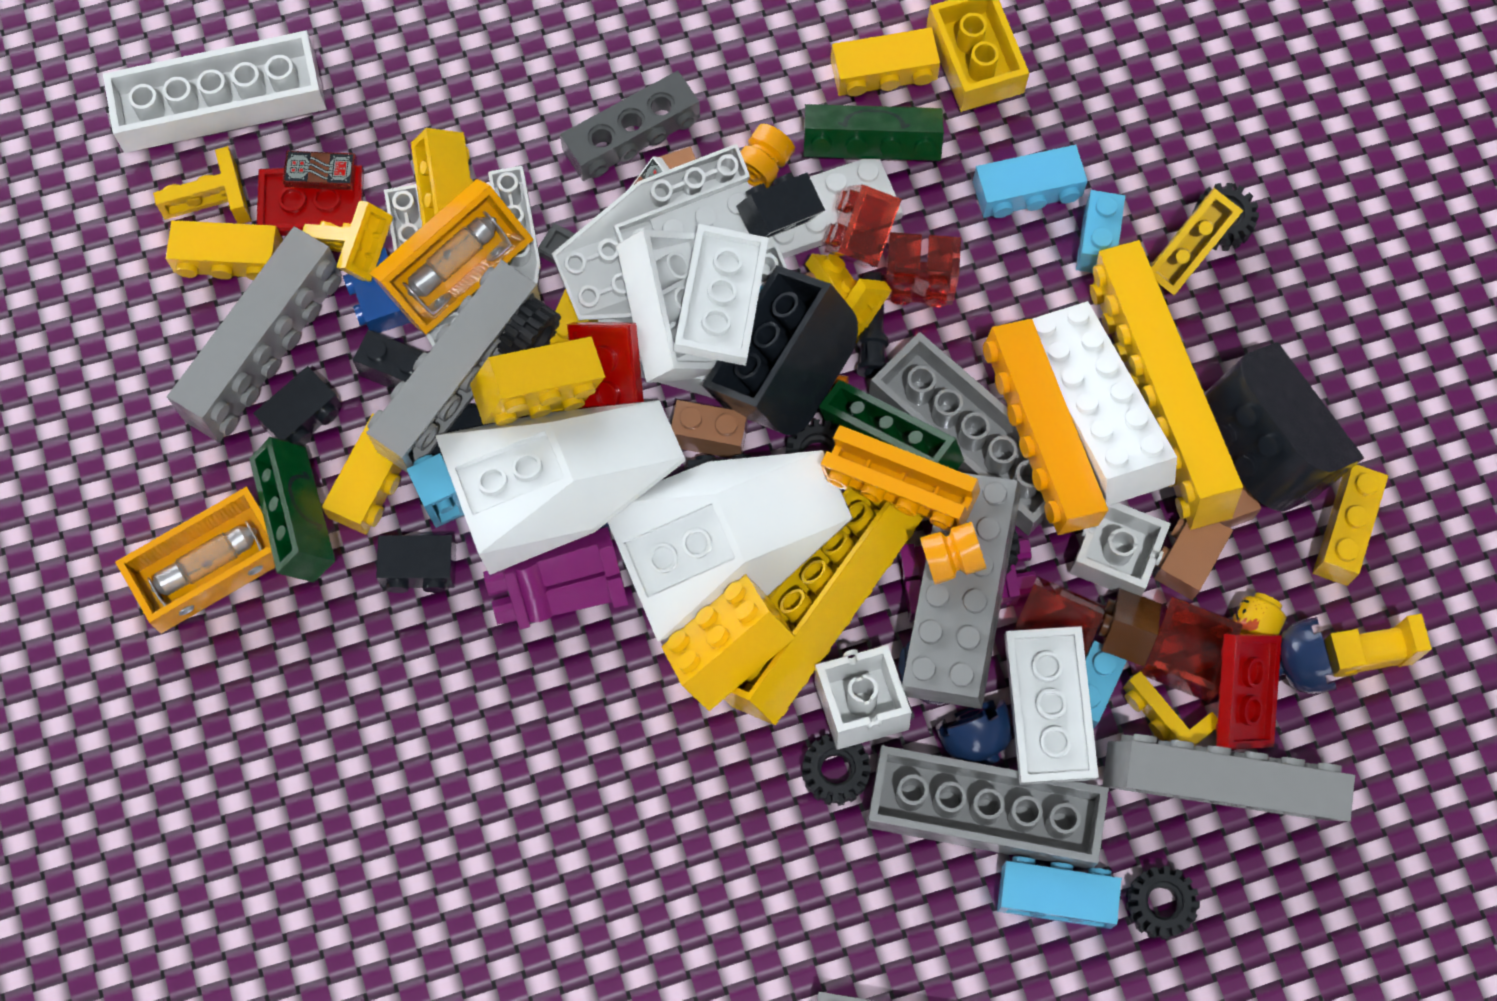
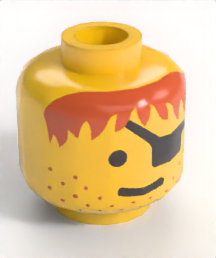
[1230,593,1286,635]

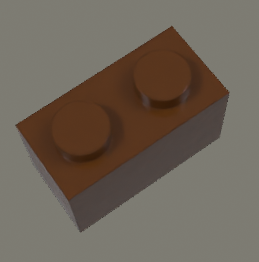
[1098,589,1162,667]

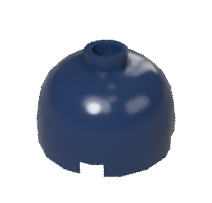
[1279,617,1337,694]
[935,699,1013,765]

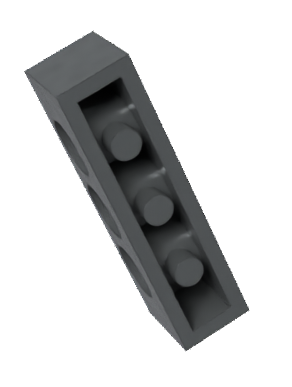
[560,71,700,181]

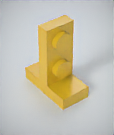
[153,146,252,224]
[302,201,393,282]
[805,253,892,343]
[1123,671,1218,746]

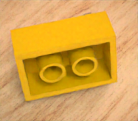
[926,0,1029,112]
[470,336,605,426]
[661,574,796,711]

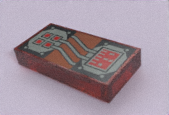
[283,151,357,190]

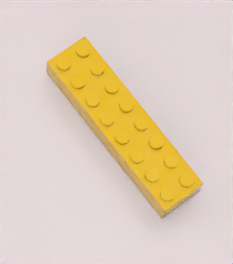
[1090,240,1243,530]
[724,486,924,725]

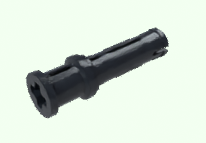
[857,272,889,378]

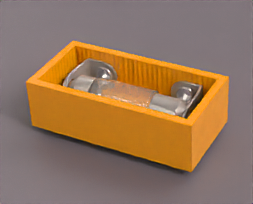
[369,179,534,335]
[115,486,275,634]

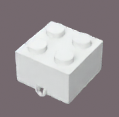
[1070,503,1171,596]
[815,645,912,750]

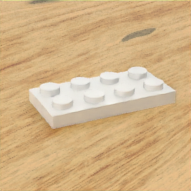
[770,158,903,259]
[673,224,769,366]
[1004,626,1099,785]

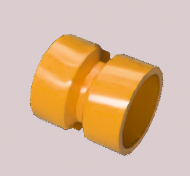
[740,124,795,188]
[920,521,987,585]

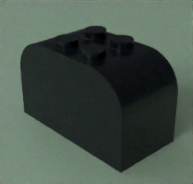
[702,265,858,435]
[1204,342,1364,511]

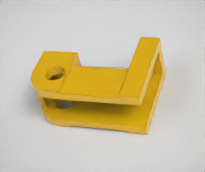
[1324,613,1432,677]

